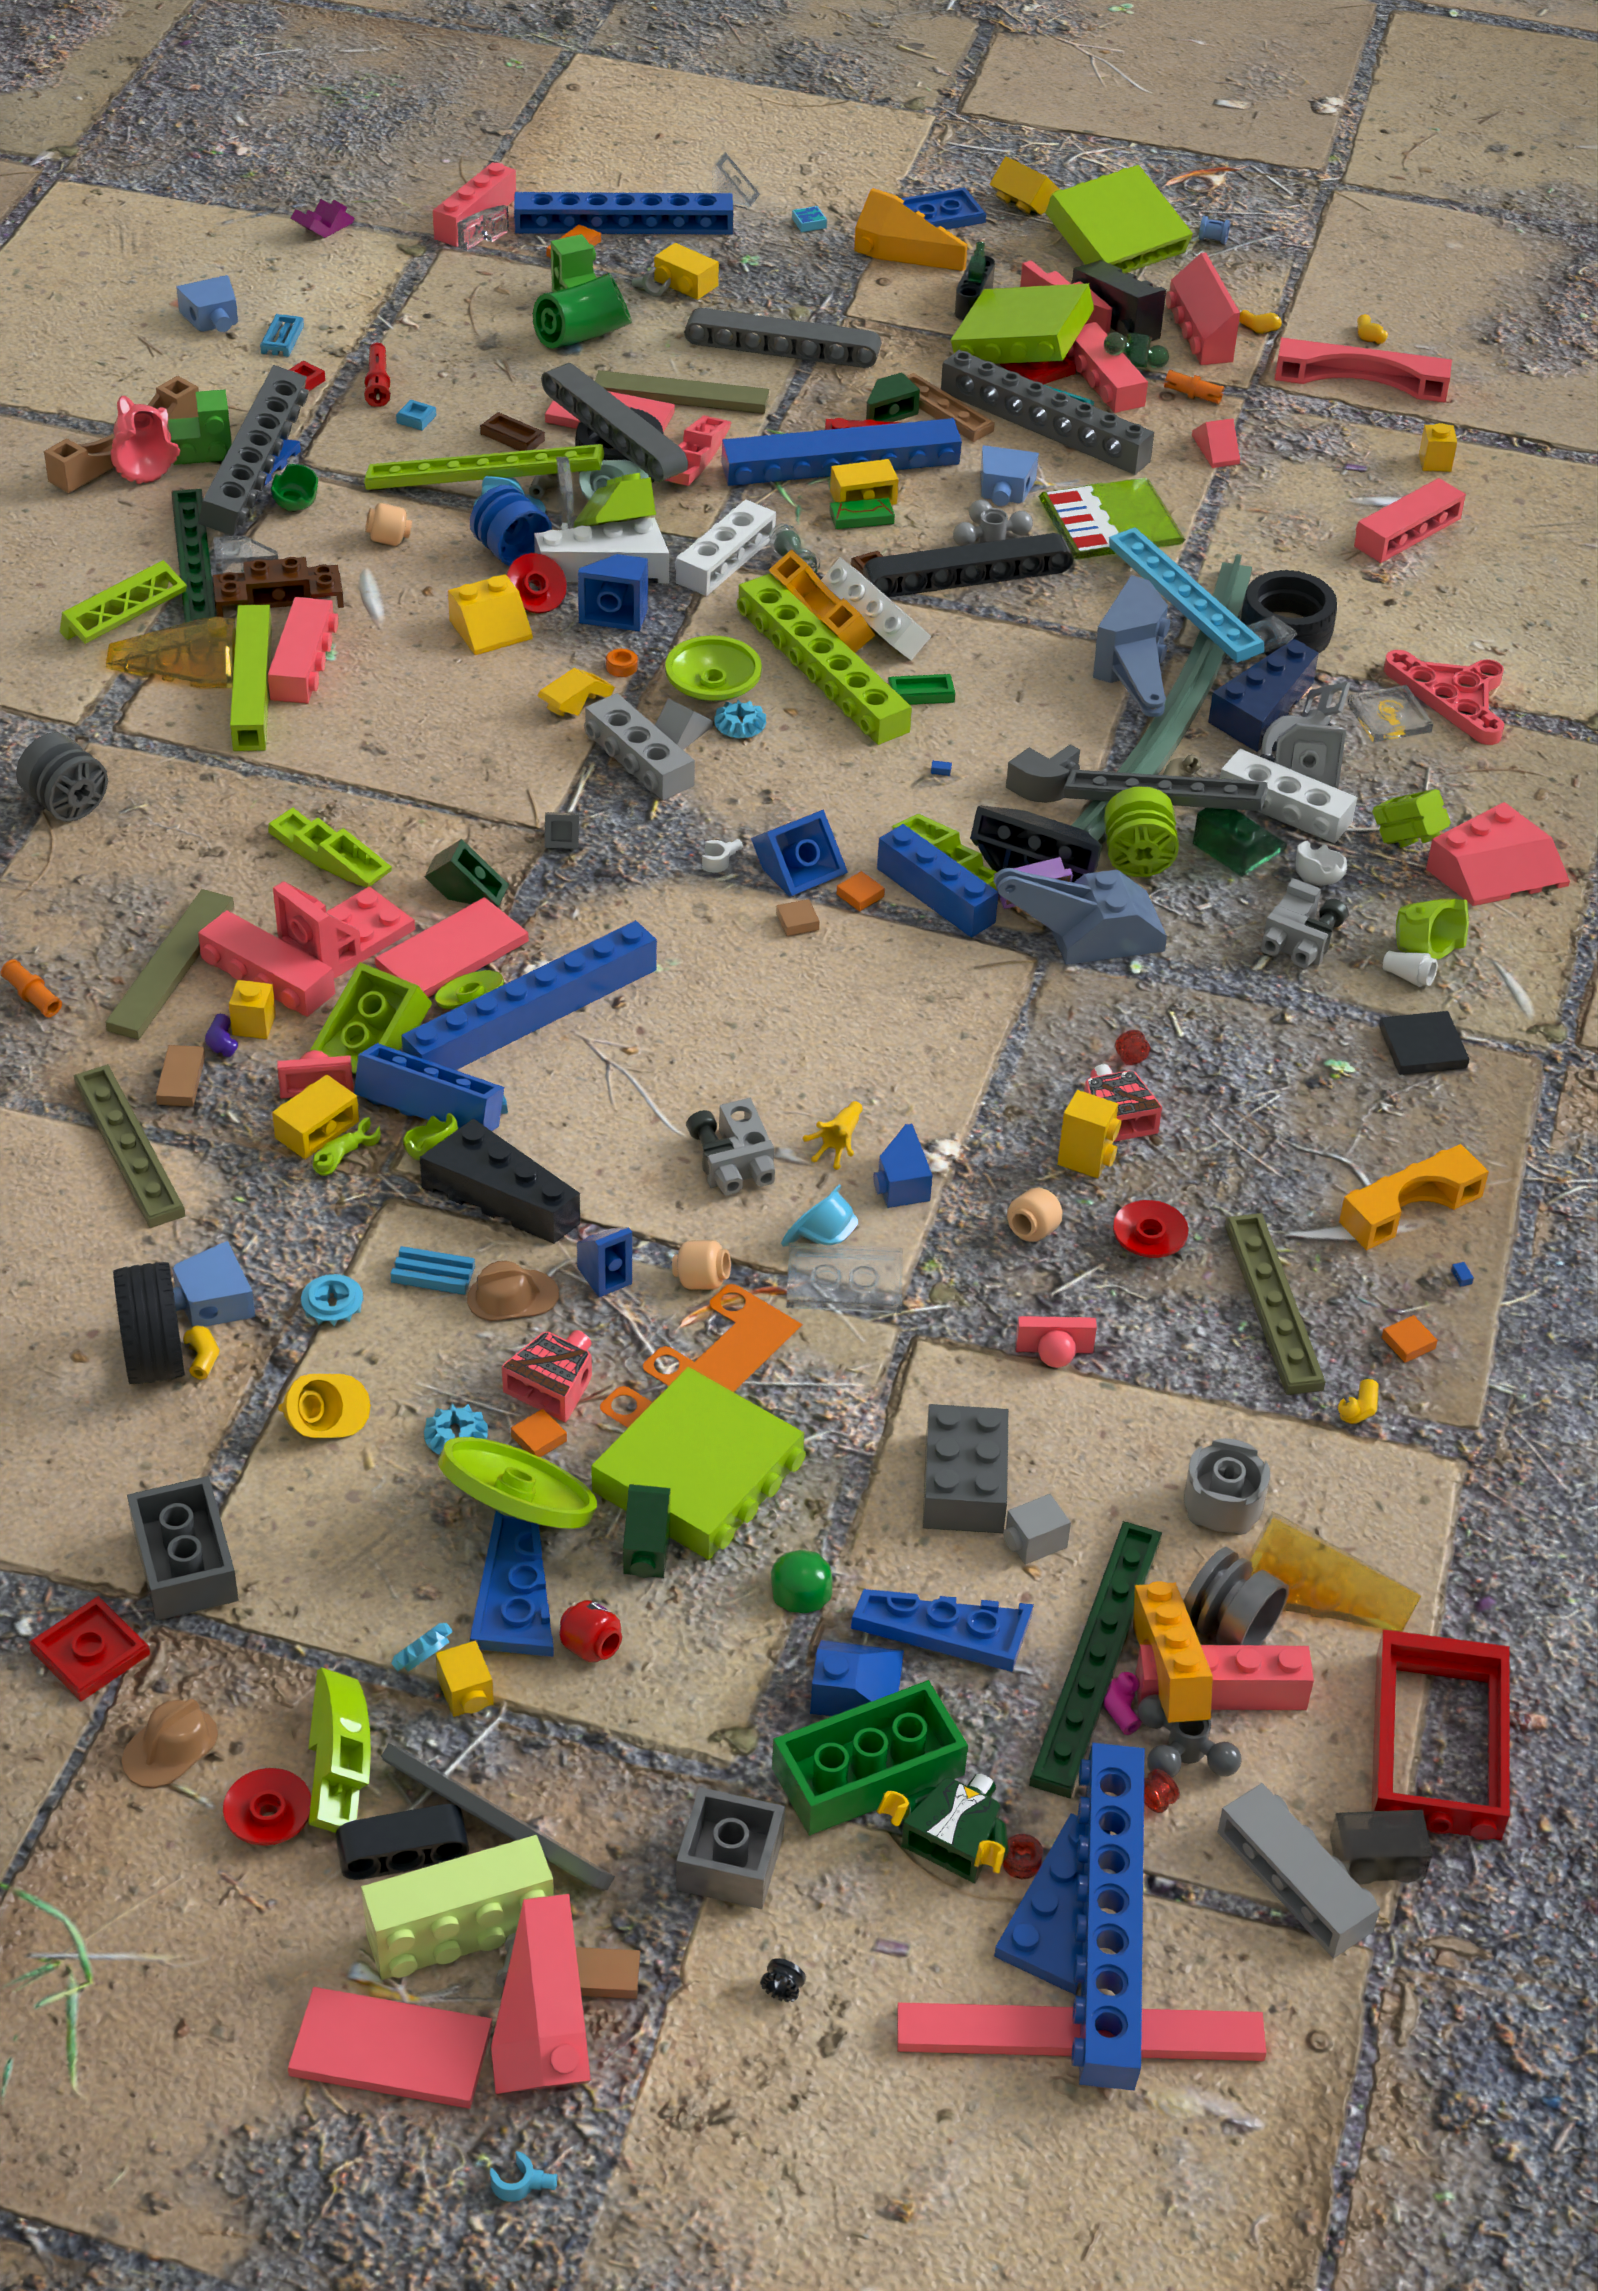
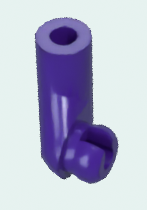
[205,1013,238,1058]

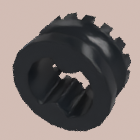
[760,1958,806,2003]

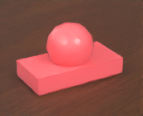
[277,1050,354,1099]
[1015,1316,1097,1368]

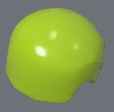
[403,1113,458,1162]

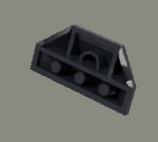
[970,805,1103,883]

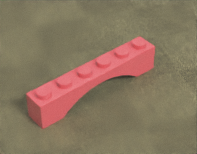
[1275,337,1452,403]

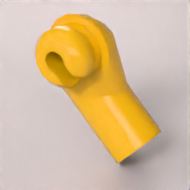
[1239,310,1282,334]
[1357,314,1388,344]
[183,1325,220,1380]
[1337,1379,1379,1424]

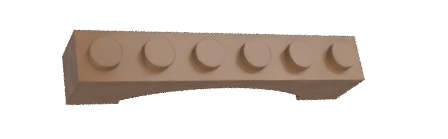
[44,376,199,493]

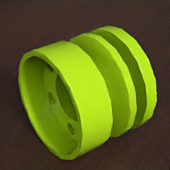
[1104,787,1179,877]

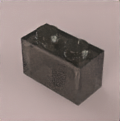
[1330,1810,1432,1884]

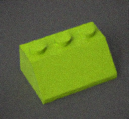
[573,473,656,528]

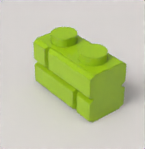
[1372,789,1451,847]

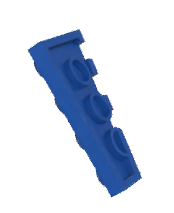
[994,1813,1111,1995]

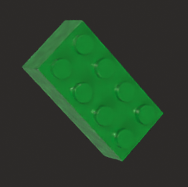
[772,1680,968,1836]

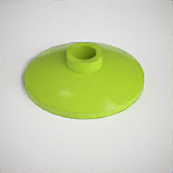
[435,970,504,1009]

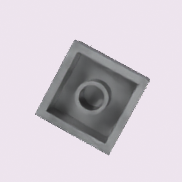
[676,1787,785,1909]

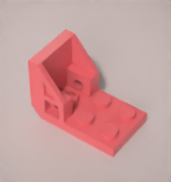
[273,881,415,978]

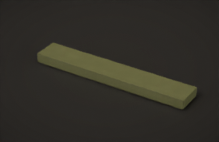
[595,370,769,414]
[105,889,234,1040]
[73,1064,186,1228]
[1225,1213,1326,1395]

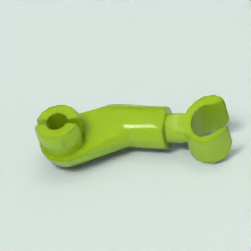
[313,1117,381,1176]

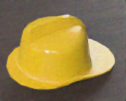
[278,1374,371,1438]

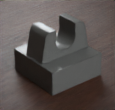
[545,812,579,849]

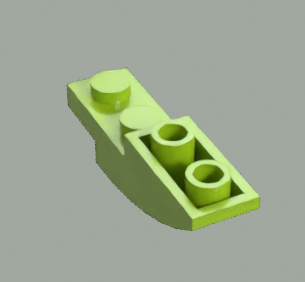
[308,1667,371,1833]

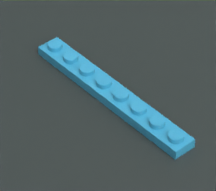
[1109,527,1264,663]

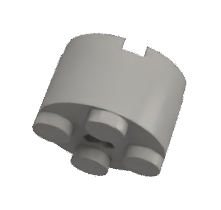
[1184,1438,1270,1535]

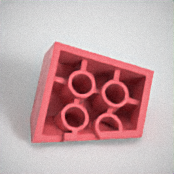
[1426,802,1570,906]

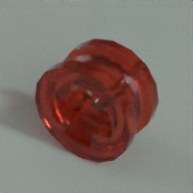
[1114,1029,1151,1065]
[1144,1768,1180,1813]
[1002,1834,1043,1880]

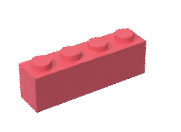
[433,162,516,247]
[1066,322,1148,413]
[1354,478,1466,563]
[268,597,338,704]
[198,910,335,1017]
[1135,1645,1314,1710]

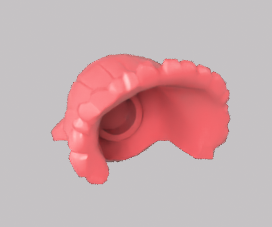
[111,396,180,484]

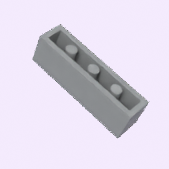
[1217,1783,1380,1959]

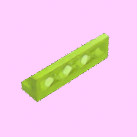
[59,560,187,644]

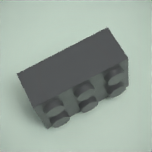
[923,1404,1009,1534]
[127,1476,239,1621]

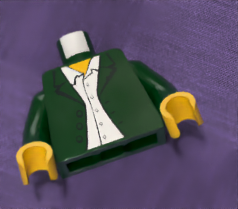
[876,1774,1009,1884]

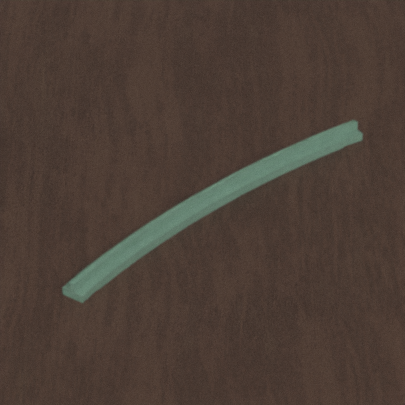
[1071,554,1252,845]

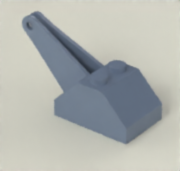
[1093,575,1170,717]
[994,868,1167,965]

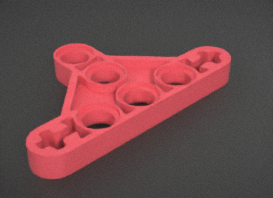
[1384,650,1504,745]

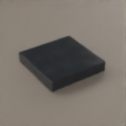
[1379,1011,1470,1075]

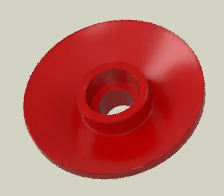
[506,553,567,614]
[1113,1200,1189,1258]
[223,1768,311,1846]

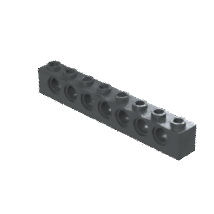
[941,350,1154,475]
[198,365,309,536]

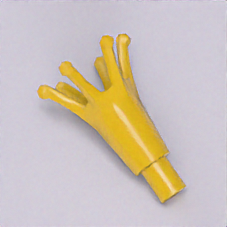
[802,1101,863,1170]

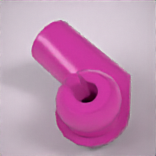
[1104,1672,1142,1735]

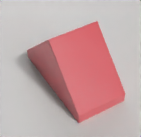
[1192,418,1240,468]

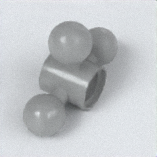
[953,500,1033,546]

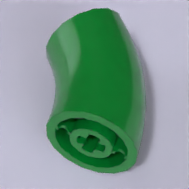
[532,273,632,349]

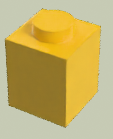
[1419,423,1457,472]
[229,980,276,1039]
[435,1640,494,1717]

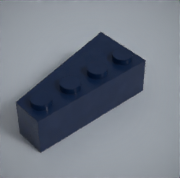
[1208,639,1319,752]

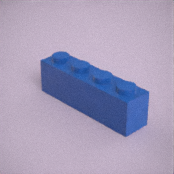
[877,824,999,938]
[354,1043,504,1131]

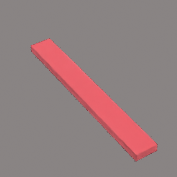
[897,2002,1267,2061]

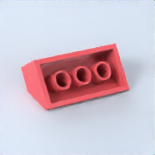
[1166,252,1240,365]

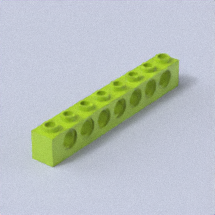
[737,573,912,745]

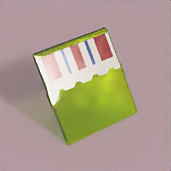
[1038,478,1186,560]

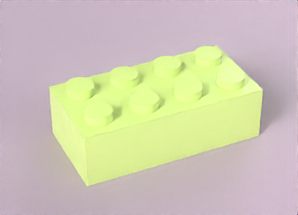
[361,1835,554,1980]

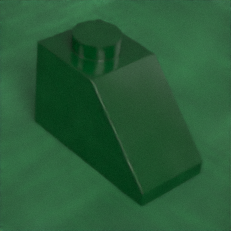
[866,372,920,422]
[424,839,509,907]
[623,1484,671,1578]

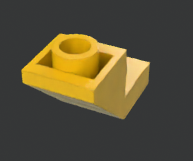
[537,668,615,716]

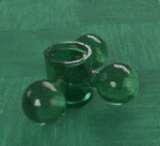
[1104,332,1169,368]

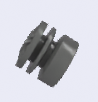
[16,732,108,822]

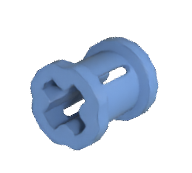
[1198,216,1231,245]

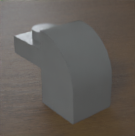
[1006,744,1080,803]

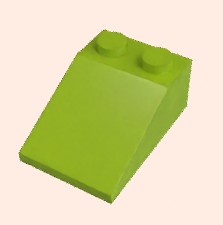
[310,962,432,1075]

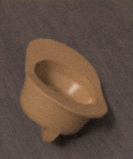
[467,1261,559,1321]
[122,1698,218,1788]

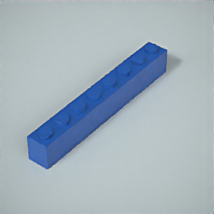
[721,418,962,486]
[402,920,657,1070]

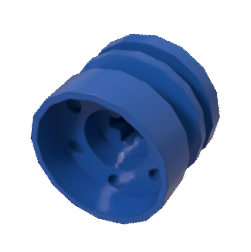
[470,485,552,567]

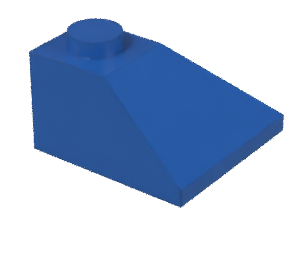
[751,809,848,897]
[810,1640,904,1716]

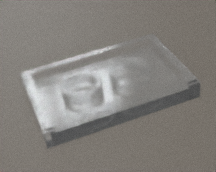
[786,1243,903,1313]

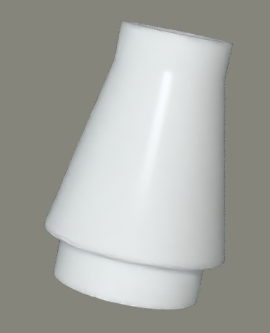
[1383,950,1438,987]

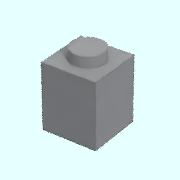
[1003,1494,1071,1565]

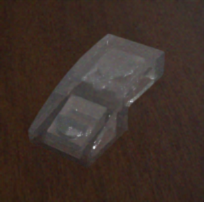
[457,205,509,251]

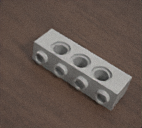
[584,693,695,801]

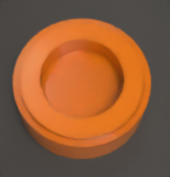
[606,648,638,677]

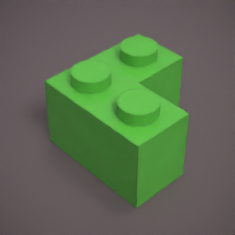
[551,234,597,292]
[168,389,232,465]

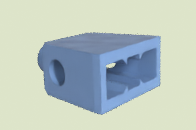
[176,275,238,332]
[980,445,1039,506]
[172,1241,255,1327]

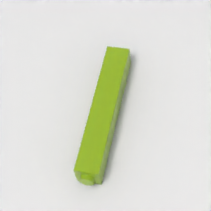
[230,605,272,751]

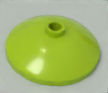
[665,635,762,702]

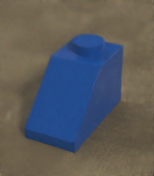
[873,1123,933,1208]
[577,1227,632,1298]

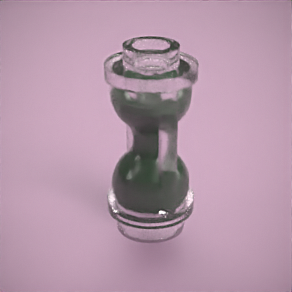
[769,524,820,574]

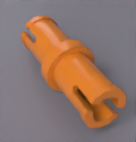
[1164,370,1225,405]
[0,959,62,1018]

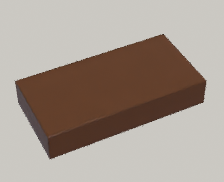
[480,412,545,451]

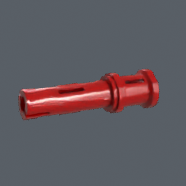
[364,342,391,407]

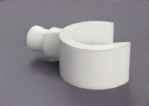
[702,839,743,873]

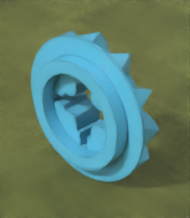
[714,700,766,738]
[301,1274,364,1327]
[424,1403,488,1455]
[391,1623,453,1672]

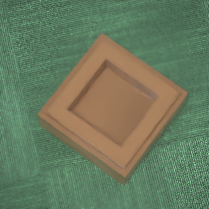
[776,899,820,936]

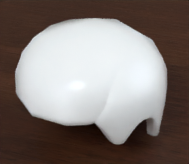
[1296,841,1347,886]

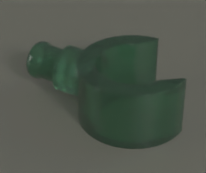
[968,242,986,282]

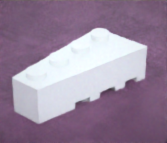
[534,517,669,584]

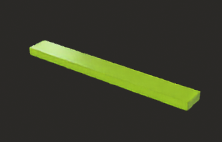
[364,444,604,490]

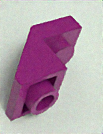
[290,199,355,238]

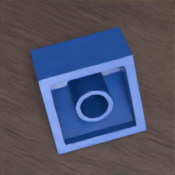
[578,554,648,632]

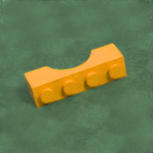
[769,549,875,653]
[1339,1144,1489,1251]
[1133,1581,1213,1723]

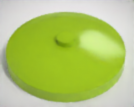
[438,1437,597,1529]

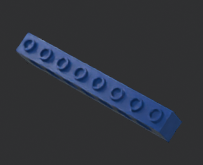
[514,192,734,235]
[1071,1743,1145,2091]

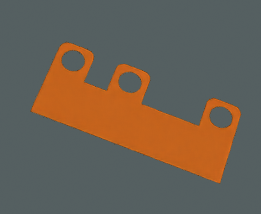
[600,1284,803,1428]

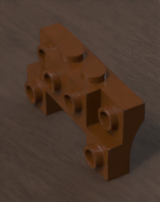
[213,557,344,618]

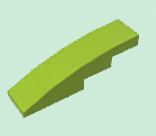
[268,807,392,888]
[892,814,997,890]

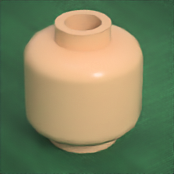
[365,503,412,546]
[1007,1187,1063,1242]
[672,1240,731,1290]

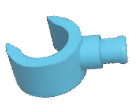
[490,2151,558,2202]

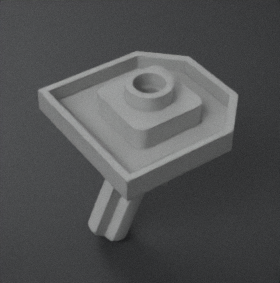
[1275,723,1346,789]

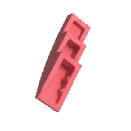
[1020,260,1112,334]
[664,415,731,486]

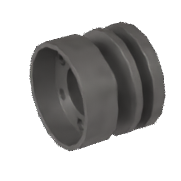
[1183,1547,1289,1645]

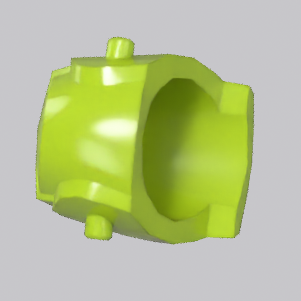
[1396,899,1469,960]

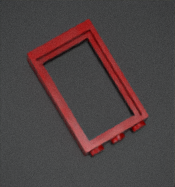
[1371,1629,1510,1840]

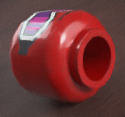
[559,1600,622,1663]

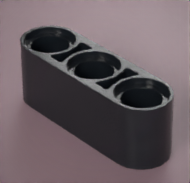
[955,255,995,320]
[335,1804,470,1880]

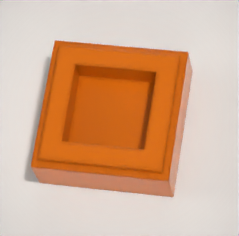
[836,871,885,912]
[1381,1315,1438,1363]
[511,1408,567,1457]

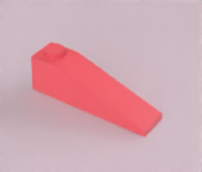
[491,1894,591,2094]

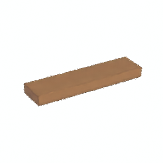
[906,373,995,442]

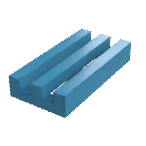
[260,314,304,357]
[390,1246,475,1295]

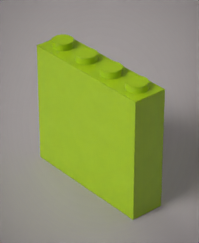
[1045,165,1193,274]
[951,283,1094,364]
[591,1367,806,1560]

